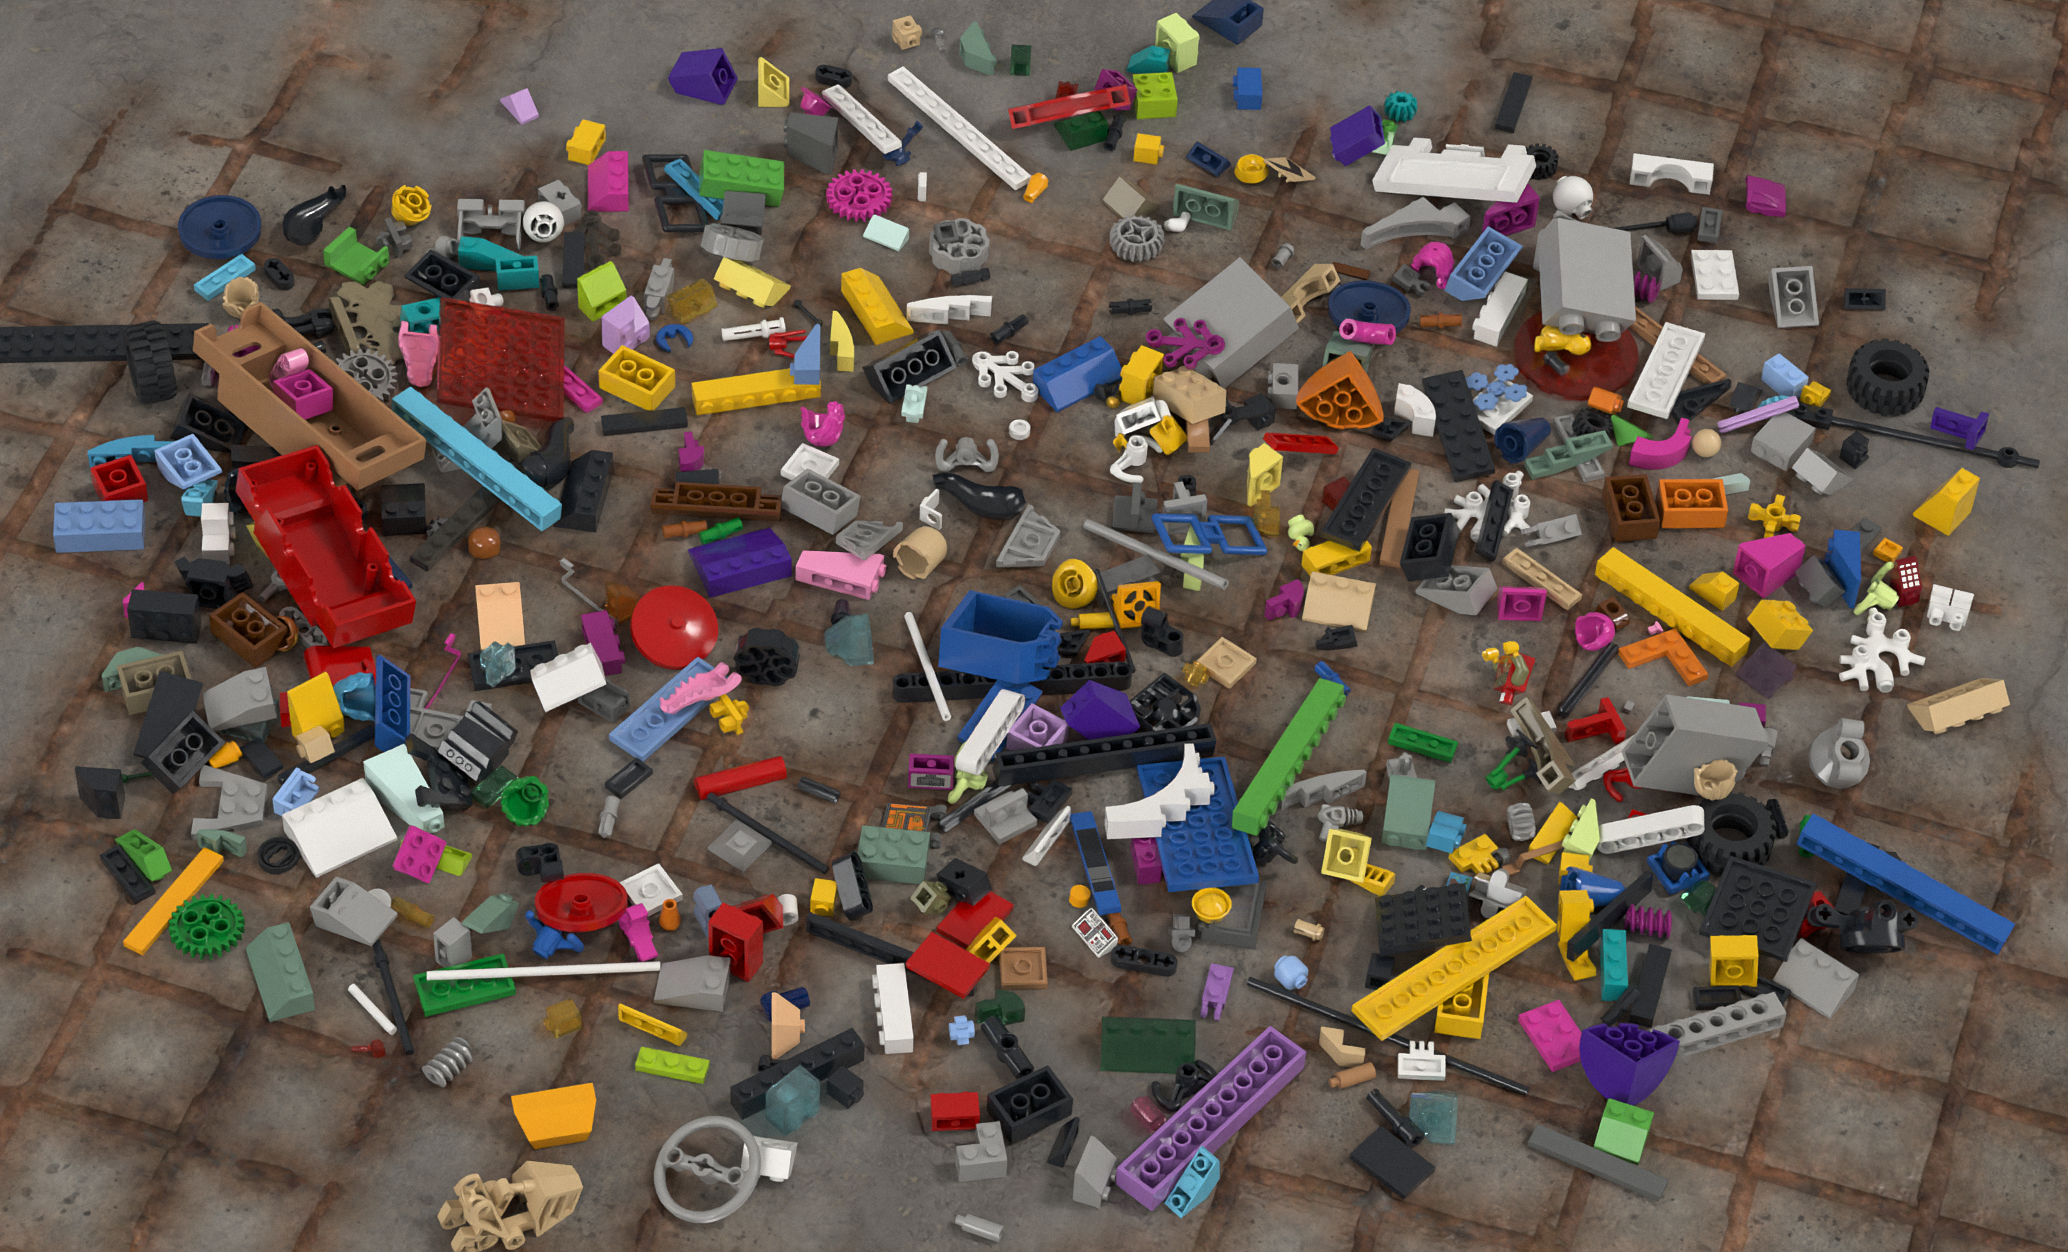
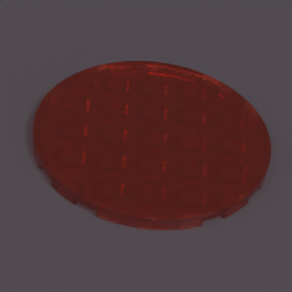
[1514,311,1639,401]

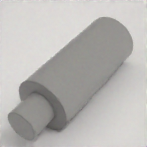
[955,1214,1004,1243]

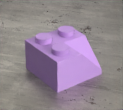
[601,296,650,354]
[1007,704,1069,751]

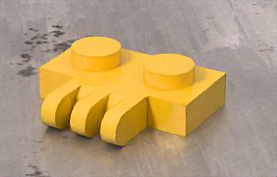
[1448,834,1499,875]

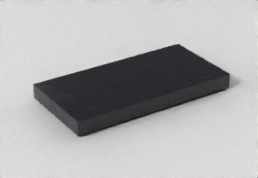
[467,640,558,691]
[134,671,203,758]

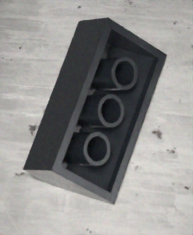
[862,330,957,404]
[554,450,614,532]

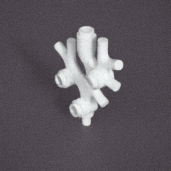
[1444,471,1531,542]
[1839,608,1926,693]

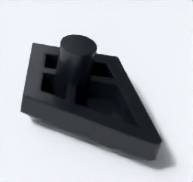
[1372,418,1412,441]
[1057,629,1090,656]

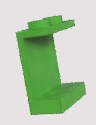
[323,227,390,286]

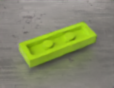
[635,1047,710,1084]

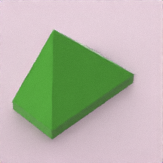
[1611,415,1654,446]

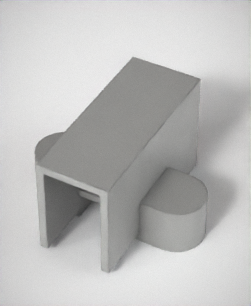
[1469,868,1527,918]

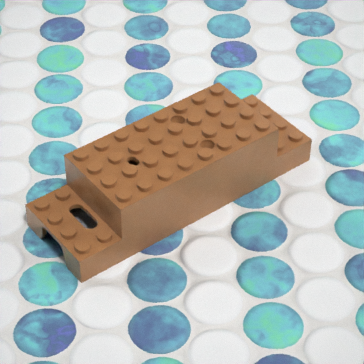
[193,302,426,491]

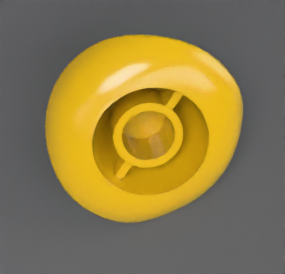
[1052,559,1098,609]

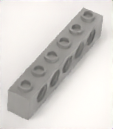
[1649,992,1787,1060]

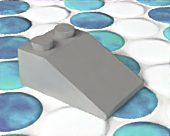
[1768,266,1819,328]
[1415,565,1498,615]
[202,667,277,731]
[654,955,731,1012]

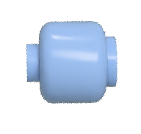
[1274,956,1308,990]

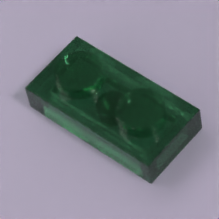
[471,765,518,809]

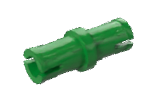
[698,517,743,545]

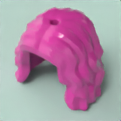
[1411,242,1455,289]
[800,401,845,447]

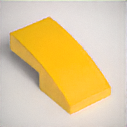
[1558,941,1596,980]

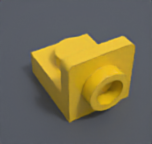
[1800,381,1831,407]

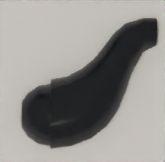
[282,185,347,246]
[519,417,574,488]
[932,473,1027,520]

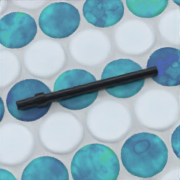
[372,939,414,1055]

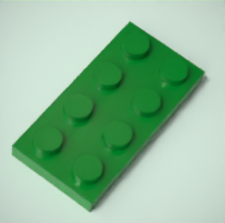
[413,953,516,1017]

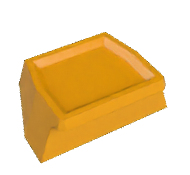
[511,1083,596,1149]

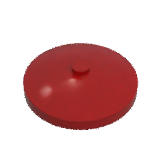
[630,585,718,670]
[535,873,628,932]

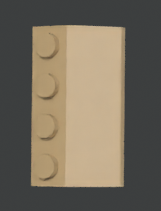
[1907,678,2010,734]

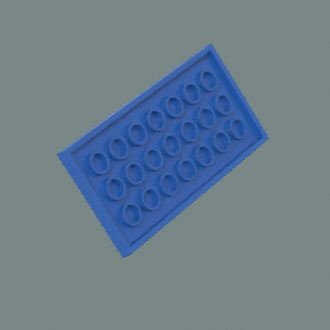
[1137,757,1259,892]

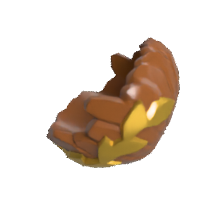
[275,616,299,652]

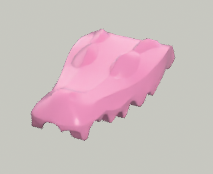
[398,321,440,387]
[660,662,742,715]

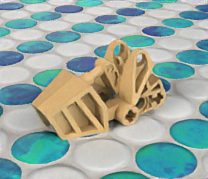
[437,1161,583,1252]

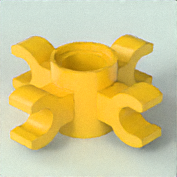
[1748,494,1801,538]

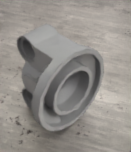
[1808,718,1870,789]

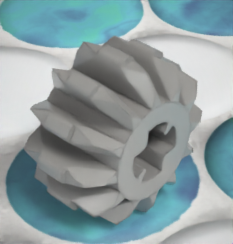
[1507,803,1536,841]

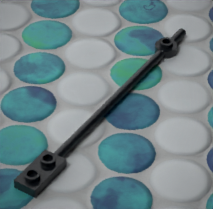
[1790,402,2040,468]

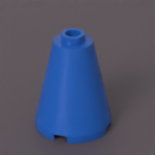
[1560,866,1626,908]

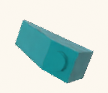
[458,236,522,271]

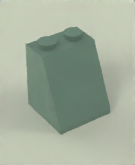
[1322,331,1374,374]
[1381,774,1436,850]

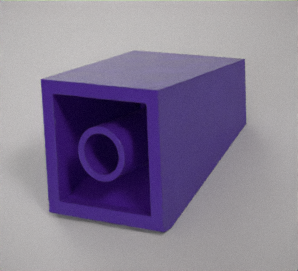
[668,48,738,105]
[1060,680,1140,740]

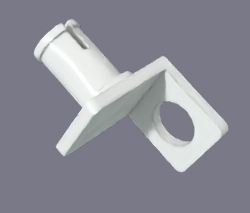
[469,288,503,314]

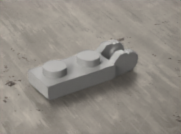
[1521,514,1582,547]

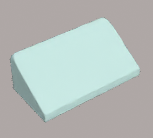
[863,215,909,252]
[1713,473,1750,495]

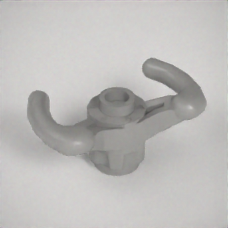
[935,437,999,472]

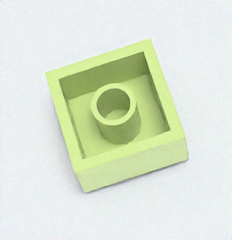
[1155,13,1200,73]

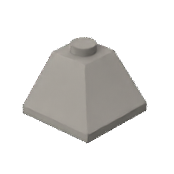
[708,819,772,872]

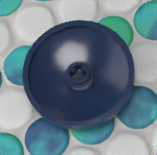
[178,195,262,259]
[1328,280,1411,334]

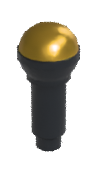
[1106,383,1121,409]

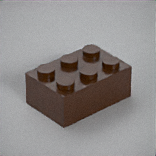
[1602,474,1660,542]

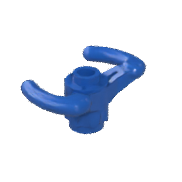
[524,910,584,960]

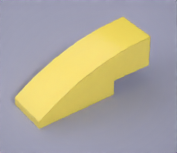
[830,311,854,372]

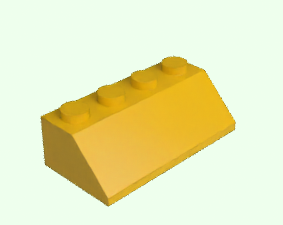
[841,268,914,345]

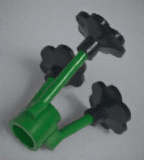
[1485,729,1542,791]

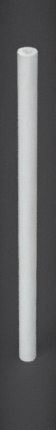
[904,612,951,721]

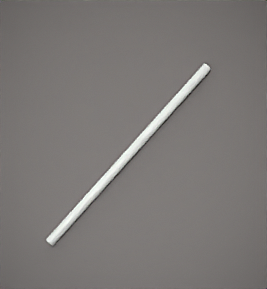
[426,961,660,981]

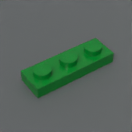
[1388,723,1458,763]

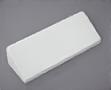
[1022,806,1071,866]

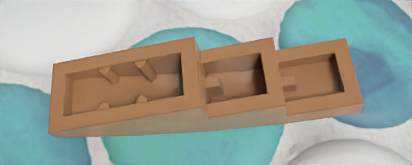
[1185,419,1210,453]

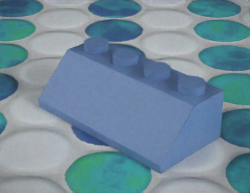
[1445,227,1523,301]

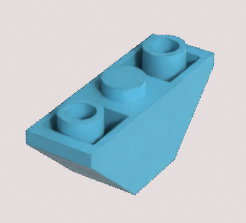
[181,478,218,517]
[1164,1146,1220,1218]

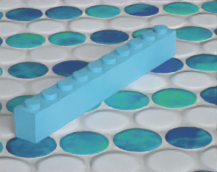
[391,387,562,531]

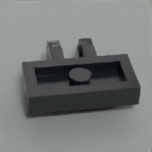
[1026,779,1073,823]

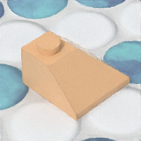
[772,993,805,1059]

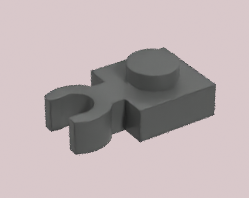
[1391,264,1431,298]

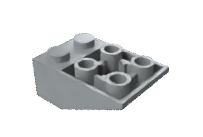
[310,877,398,946]

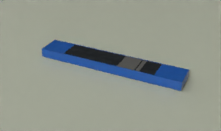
[1070,811,1121,915]

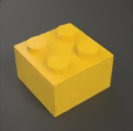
[1119,345,1164,405]
[1747,600,1813,650]
[1709,935,1758,987]

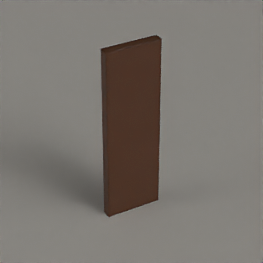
[1332,261,1370,280]

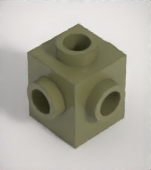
[910,881,952,915]

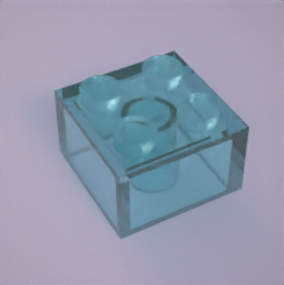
[766,1065,820,1136]

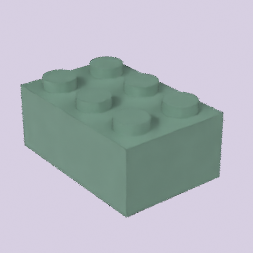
[858,825,930,884]

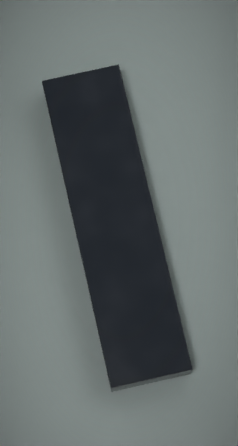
[1495,72,1533,133]
[601,407,688,436]
[1475,480,1514,562]

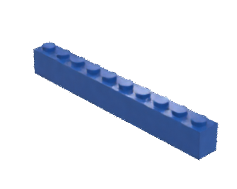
[1796,814,2015,955]

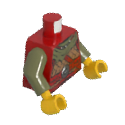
[1482,641,1536,705]

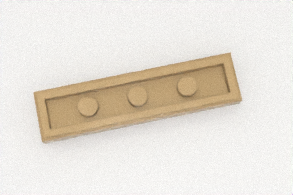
[1502,548,1582,610]

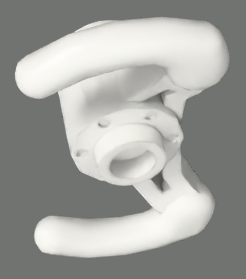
[1110,434,1163,483]

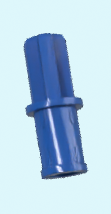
[1315,661,1351,697]

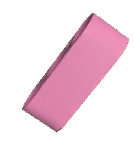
[268,348,309,389]

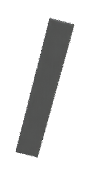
[1527,1124,1669,1202]

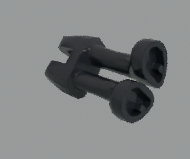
[272,308,335,338]

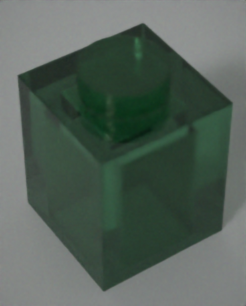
[1010,44,1031,76]

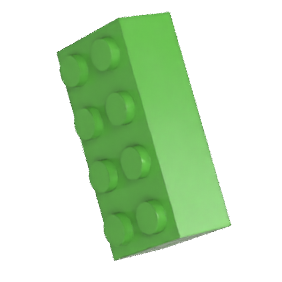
[699,150,784,207]

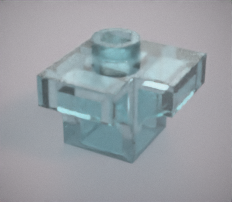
[480,641,516,687]

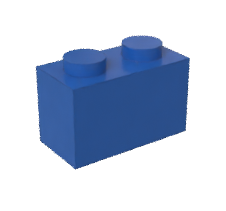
[1232,67,1262,110]

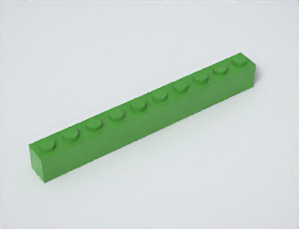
[1232,678,1346,836]

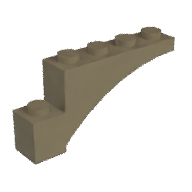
[1510,697,1576,794]

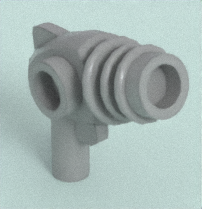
[1317,804,1363,842]

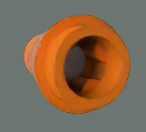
[659,899,682,931]

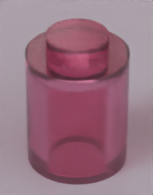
[1130,1096,1166,1133]

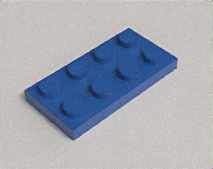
[957,680,1042,762]

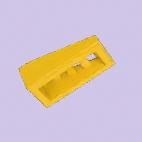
[1347,864,1395,897]

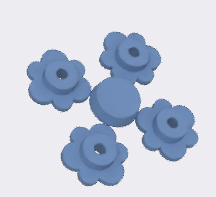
[1466,364,1527,410]

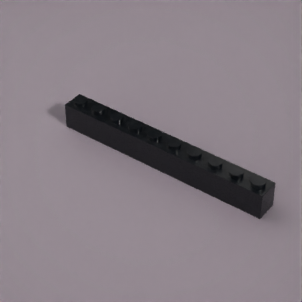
[993,723,1217,787]

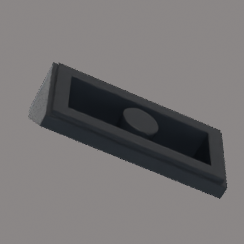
[1047,1117,1080,1168]

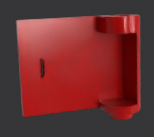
[303,645,376,687]

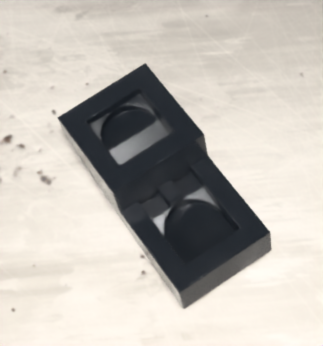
[239,738,284,779]

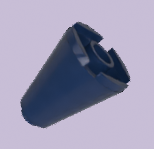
[1494,417,1551,463]

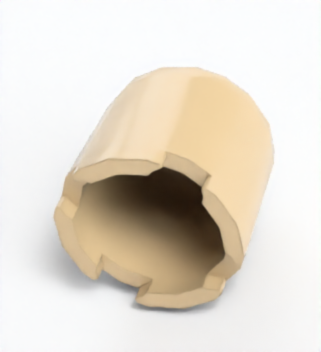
[893,526,947,579]

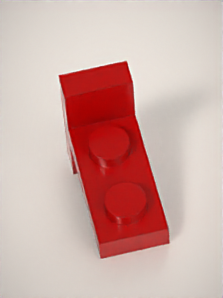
[1565,697,1626,745]

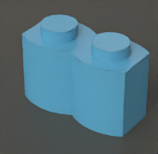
[1426,811,1467,853]

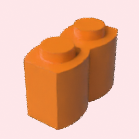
[1588,387,1624,415]

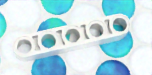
[956,689,1025,775]
[1597,805,1705,854]

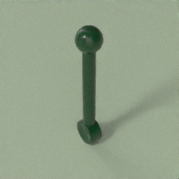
[122,771,153,783]

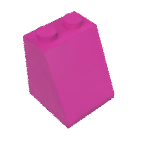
[1733,533,1806,598]

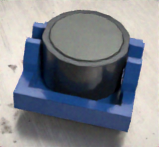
[1647,840,1710,895]

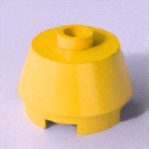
[391,185,432,226]

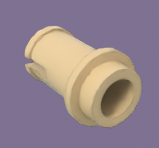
[1294,919,1325,941]

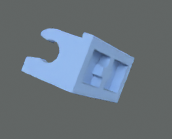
[273,767,319,816]

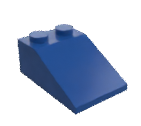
[1824,530,1861,609]

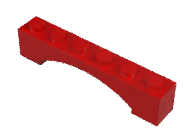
[1008,84,1131,129]

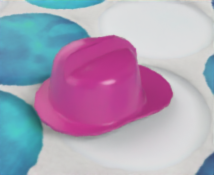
[800,87,833,116]

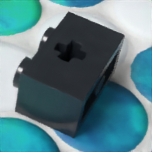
[936,858,992,906]

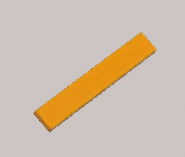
[123,847,224,956]

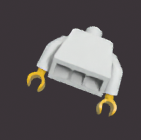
[1113,397,1177,452]

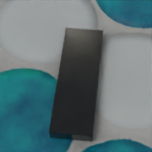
[562,232,585,288]
[99,845,156,904]

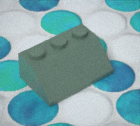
[1173,184,1239,230]

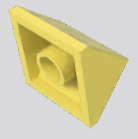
[758,57,789,107]

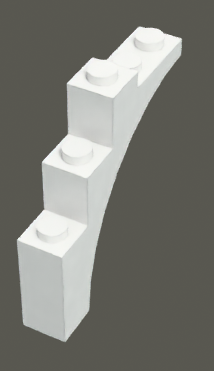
[1104,744,1214,839]

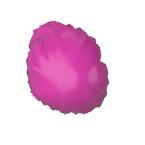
[1575,612,1615,651]

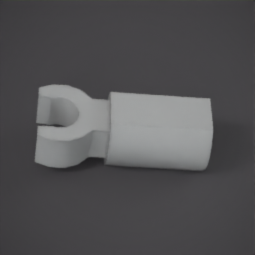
[1760,728,1778,766]

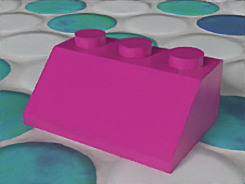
[588,151,629,212]

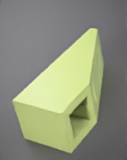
[1561,798,1600,861]

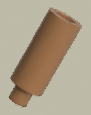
[1328,1062,1376,1089]

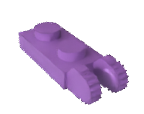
[1200,963,1234,1021]

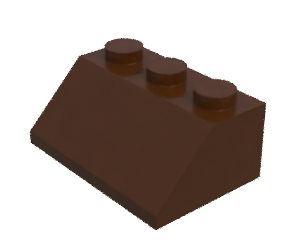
[209,592,288,668]

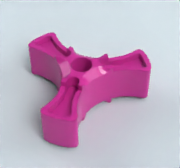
[619,903,658,962]

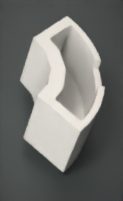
[1394,383,1436,437]

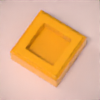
[1873,537,1903,563]

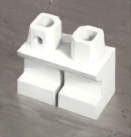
[1927,584,1974,631]

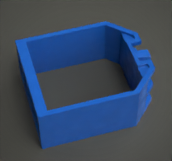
[938,590,1063,684]

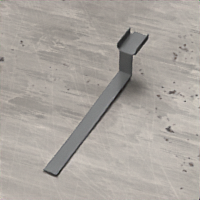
[559,558,619,625]

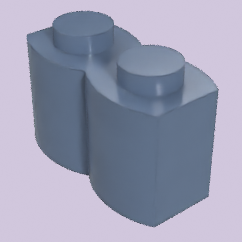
[693,884,722,938]

